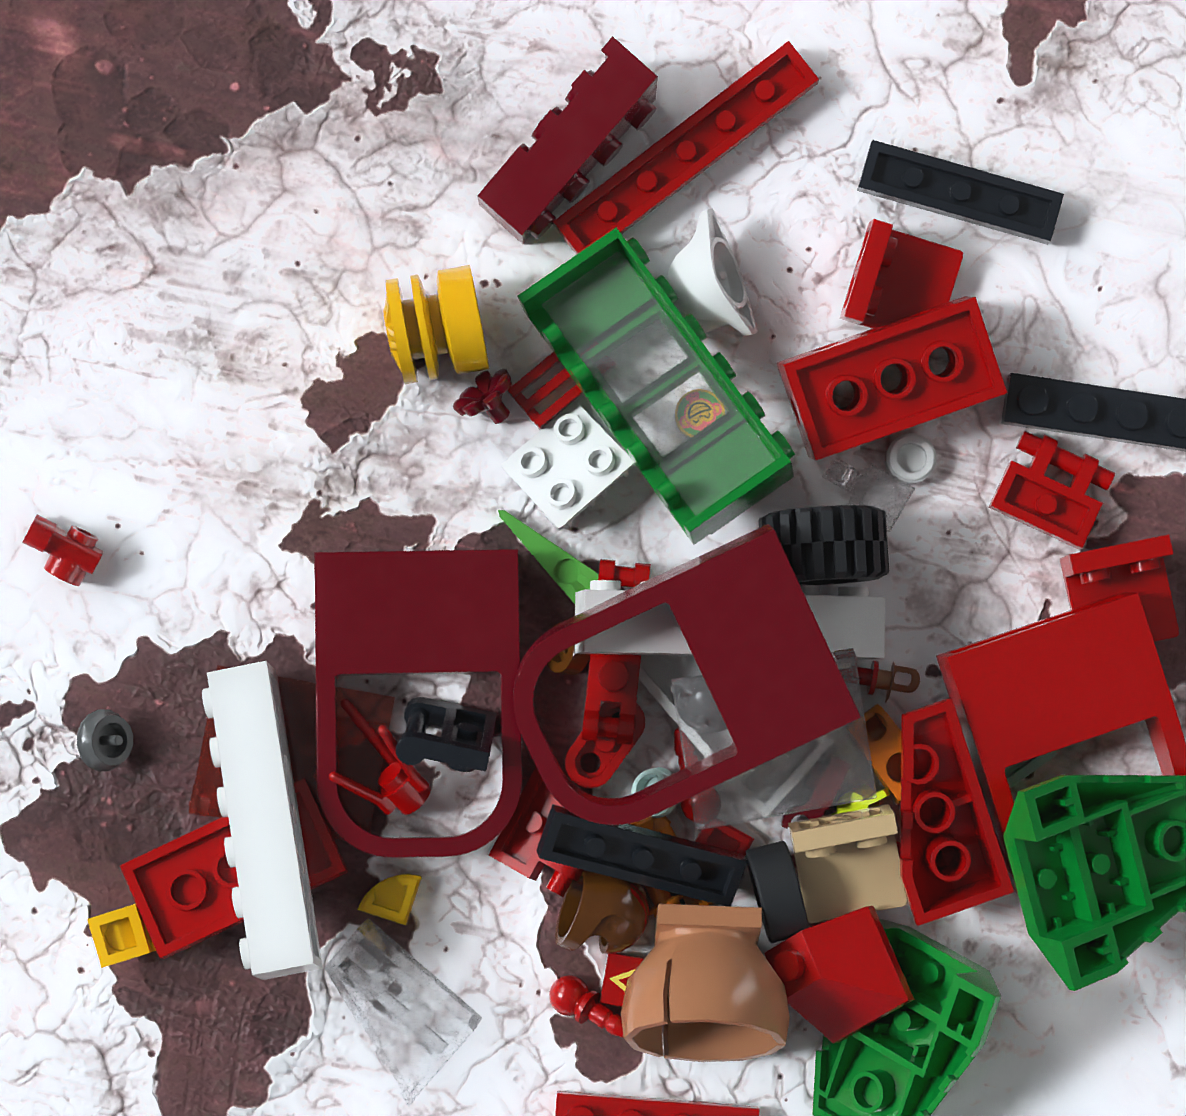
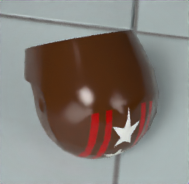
[555,870,649,954]

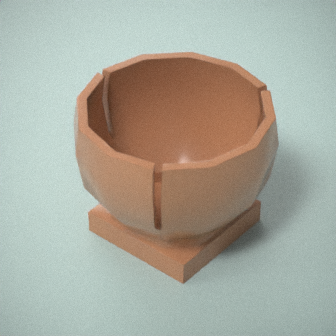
[621,904,790,1062]

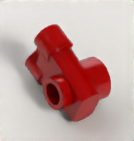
[22,514,103,586]

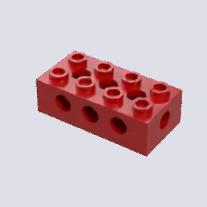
[776,296,1007,461]

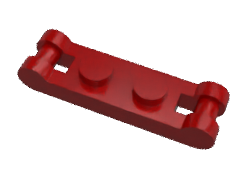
[581,559,651,745]

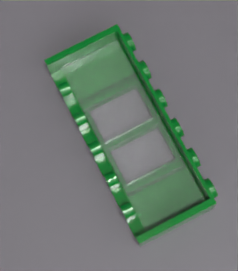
[517,227,795,545]

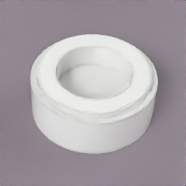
[885,433,937,485]

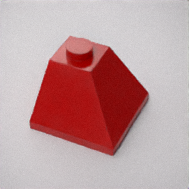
[764,906,915,1043]

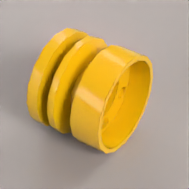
[383,265,490,385]

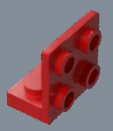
[839,219,963,329]
[1060,534,1180,642]

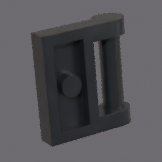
[396,697,497,772]

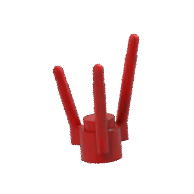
[329,699,431,815]

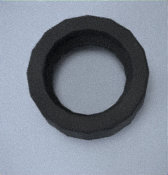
[746,841,809,943]

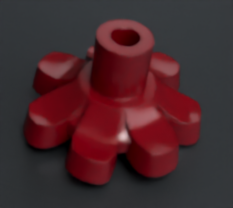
[453,369,512,424]

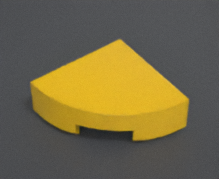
[358,874,422,925]

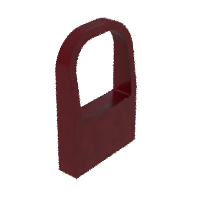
[513,524,861,825]
[314,549,522,858]

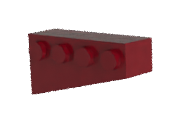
[477,36,658,244]

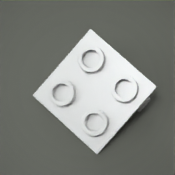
[500,400,635,531]

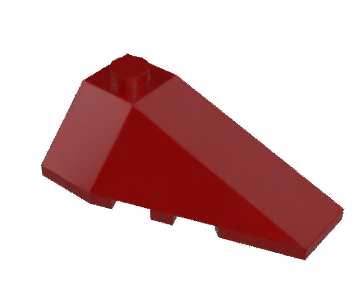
[900,698,1014,926]

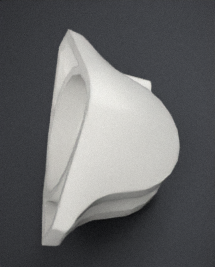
[668,208,757,336]

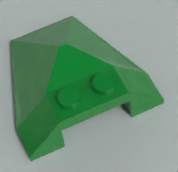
[1003,775,1186,991]
[812,918,1001,1116]

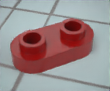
[565,702,645,788]

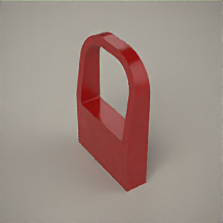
[936,592,1186,894]

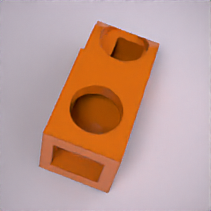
[844,704,901,806]

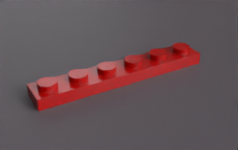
[553,41,819,255]

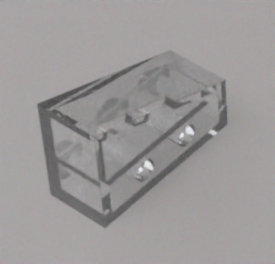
[324,918,483,1107]

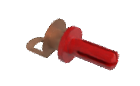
[836,660,920,703]

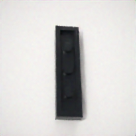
[857,140,1064,245]
[1001,373,1186,452]
[536,804,747,907]

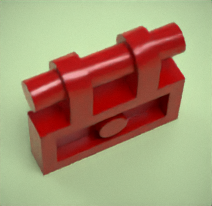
[988,431,1115,550]
[488,767,583,897]

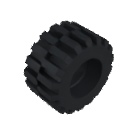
[758,505,889,585]

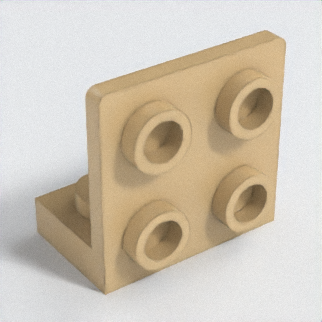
[788,804,907,923]

